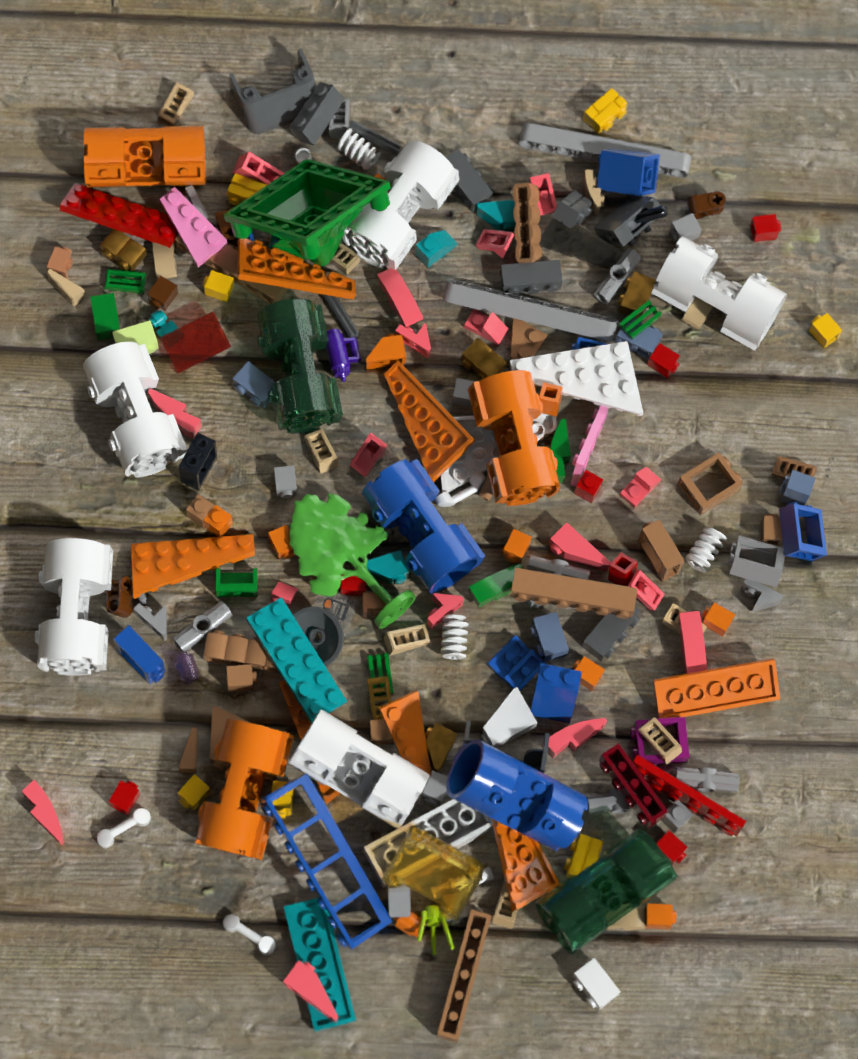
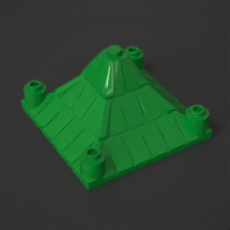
[224,159,391,266]

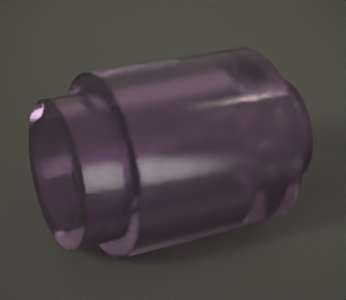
[173,652,200,684]

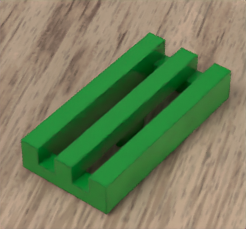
[105,269,147,294]
[619,300,662,340]
[368,653,394,697]

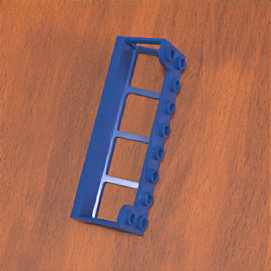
[260,773,393,949]

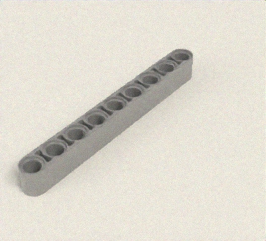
[519,123,691,178]
[443,279,618,341]

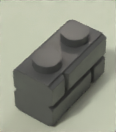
[553,191,593,228]

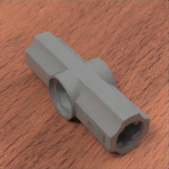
[594,249,641,304]
[527,555,590,580]
[172,601,232,653]
[675,767,739,793]
[586,789,633,814]

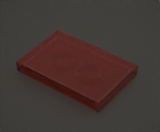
[160,311,231,374]

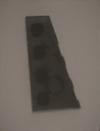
[539,218,623,269]

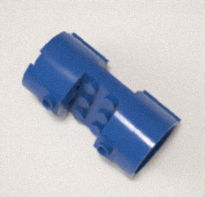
[361,459,485,594]
[446,739,588,851]

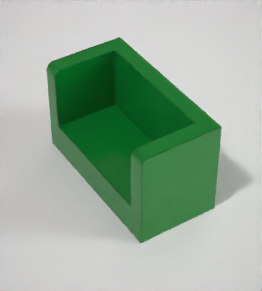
[90,293,120,340]
[216,568,258,597]

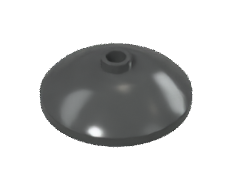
[293,606,344,666]

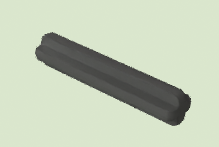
[349,121,401,155]
[322,294,359,338]

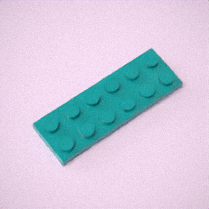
[246,597,347,724]
[284,898,356,1032]

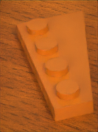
[379,690,431,775]

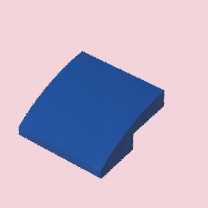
[486,635,546,691]

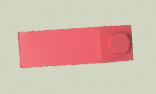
[232,152,285,185]
[549,523,611,572]
[283,961,338,1023]

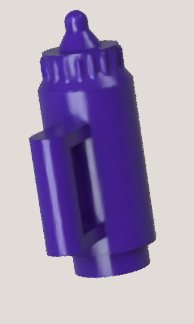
[323,329,361,382]

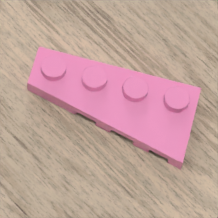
[160,187,228,267]
[570,406,609,487]

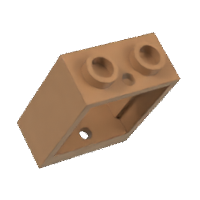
[678,452,742,515]
[638,520,684,582]

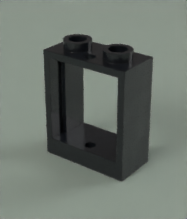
[178,432,218,491]

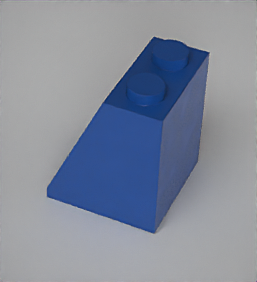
[596,149,660,196]
[530,663,582,724]

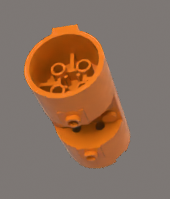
[84,126,206,187]
[467,370,561,506]
[195,719,294,860]

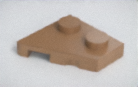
[510,318,547,360]

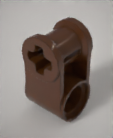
[687,191,726,219]
[215,208,238,247]
[106,576,133,618]

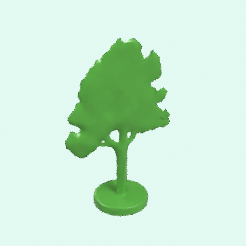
[289,493,416,629]

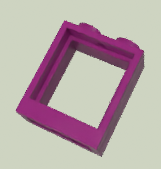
[631,717,690,764]

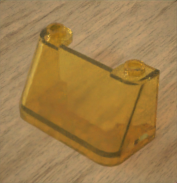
[381,826,484,921]

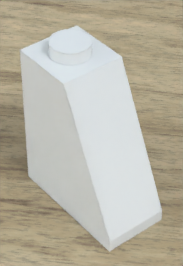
[481,687,537,748]

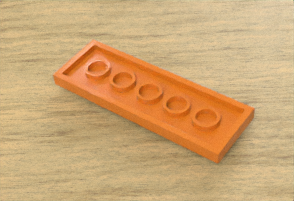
[653,658,780,719]

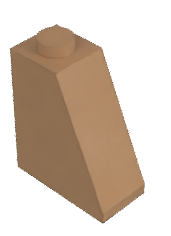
[210,705,250,772]

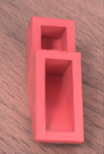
[377,268,423,327]
[148,389,201,439]
[679,611,707,674]
[542,718,607,758]
[22,780,64,845]

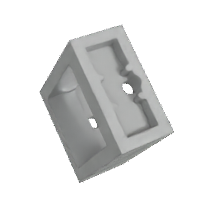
[727,535,785,587]

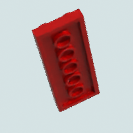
[59,183,178,248]
[633,755,746,837]

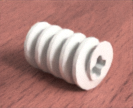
[338,128,381,170]
[685,528,727,573]
[441,615,469,660]

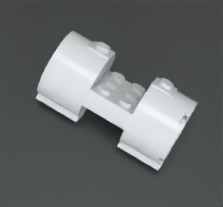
[343,140,459,270]
[652,236,787,351]
[83,342,187,478]
[35,538,113,676]
[288,709,430,829]

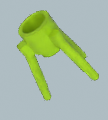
[417,905,454,956]

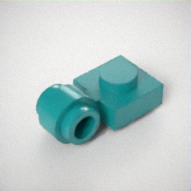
[148,310,184,348]

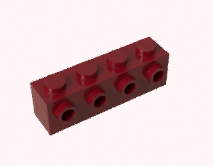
[599,743,668,828]

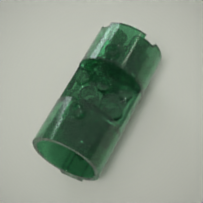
[257,299,343,434]
[535,829,678,955]

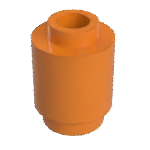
[393,912,426,938]

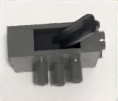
[594,195,668,247]

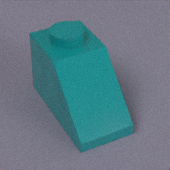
[476,199,517,232]
[415,230,458,268]
[366,550,409,584]

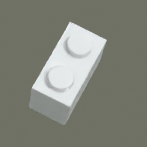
[572,958,621,1011]

